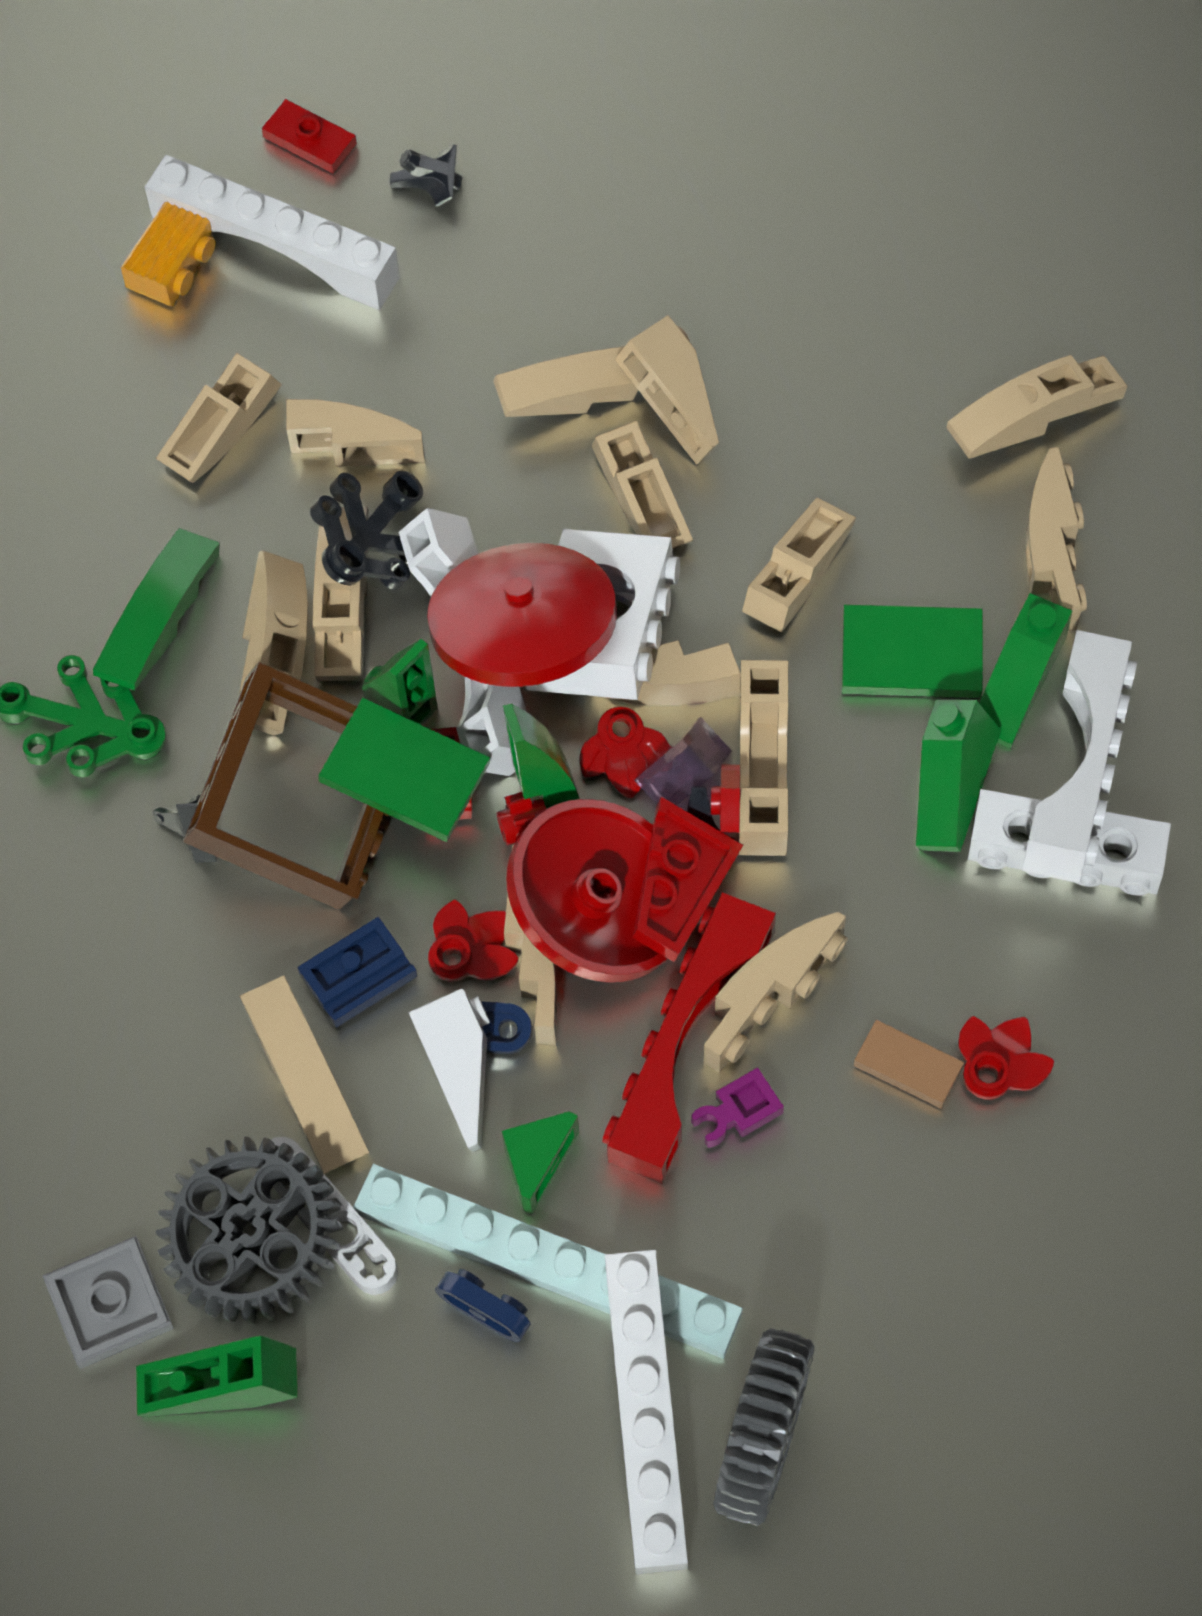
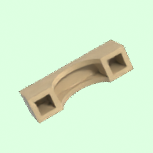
[739,660,788,856]

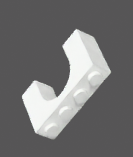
[527,529,680,700]

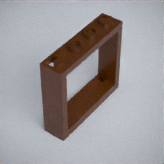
[183,662,388,910]

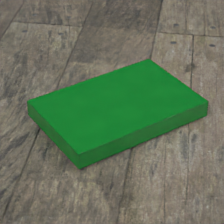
[842,604,983,698]
[318,697,490,842]

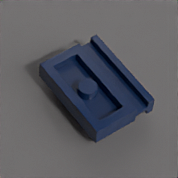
[297,916,418,1028]

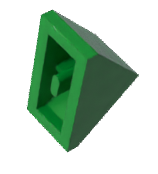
[502,1111,579,1215]

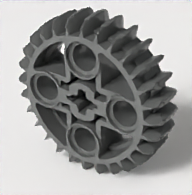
[156,1136,343,1324]
[713,1328,815,1526]

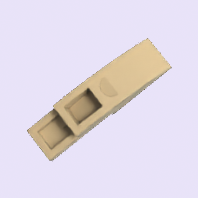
[946,355,1128,459]
[1025,447,1087,631]
[312,507,369,681]
[239,550,308,736]
[703,912,848,1073]

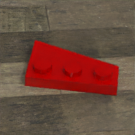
[632,797,743,962]

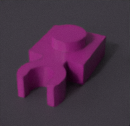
[691,1067,784,1148]

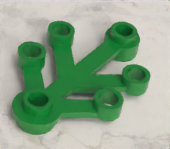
[0,655,166,777]

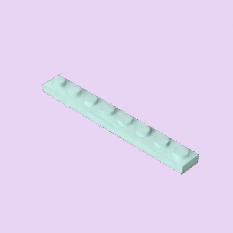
[353,1164,743,1359]

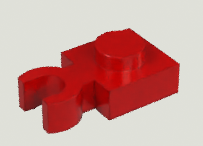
[711,764,740,833]

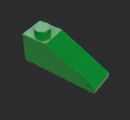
[979,593,1073,748]
[362,639,438,725]
[916,700,1001,852]
[136,1335,298,1417]

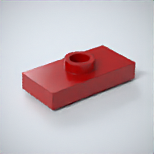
[261,99,357,174]

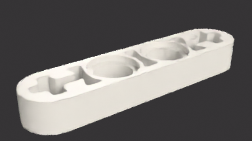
[271,1137,398,1295]

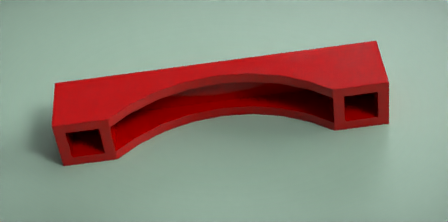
[602,892,776,1184]

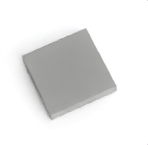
[42,1236,174,1369]

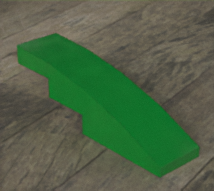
[93,528,220,691]

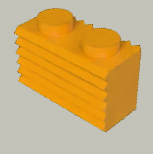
[121,201,215,307]

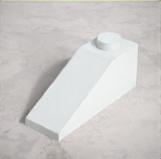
[409,988,490,1152]

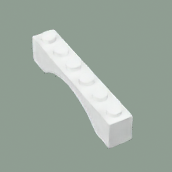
[144,155,400,310]
[398,508,527,776]
[1022,630,1137,883]
[605,1250,688,1574]

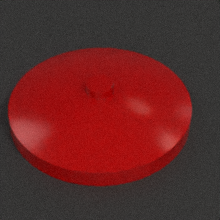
[427,543,617,687]
[506,799,668,983]

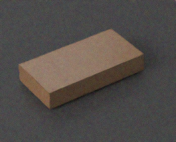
[854,1020,964,1109]

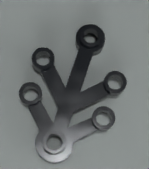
[310,471,423,590]

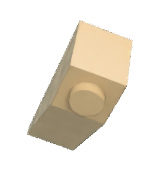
[615,315,719,465]

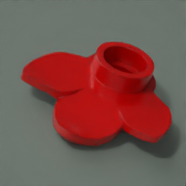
[579,706,674,799]
[428,899,519,982]
[958,1016,1054,1100]

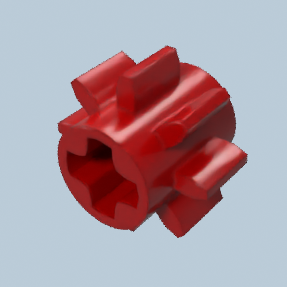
[496,792,546,846]

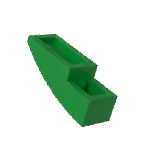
[503,703,580,809]

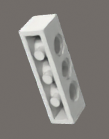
[968,789,1171,895]

